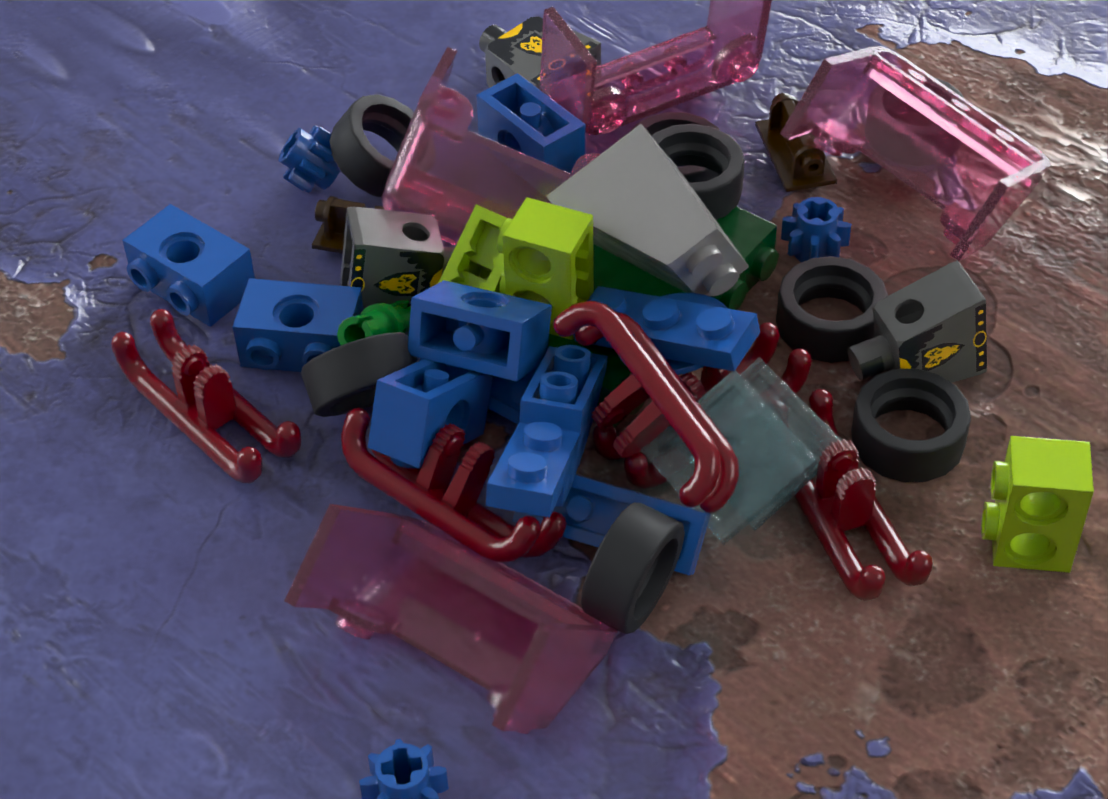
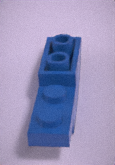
[486,345,608,518]

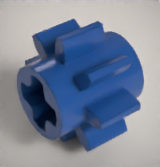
[278,125,341,193]
[781,197,852,262]
[359,739,449,799]

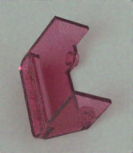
[540,0,772,135]
[780,46,1051,261]
[382,47,600,245]
[284,504,618,734]

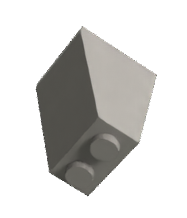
[546,124,749,296]

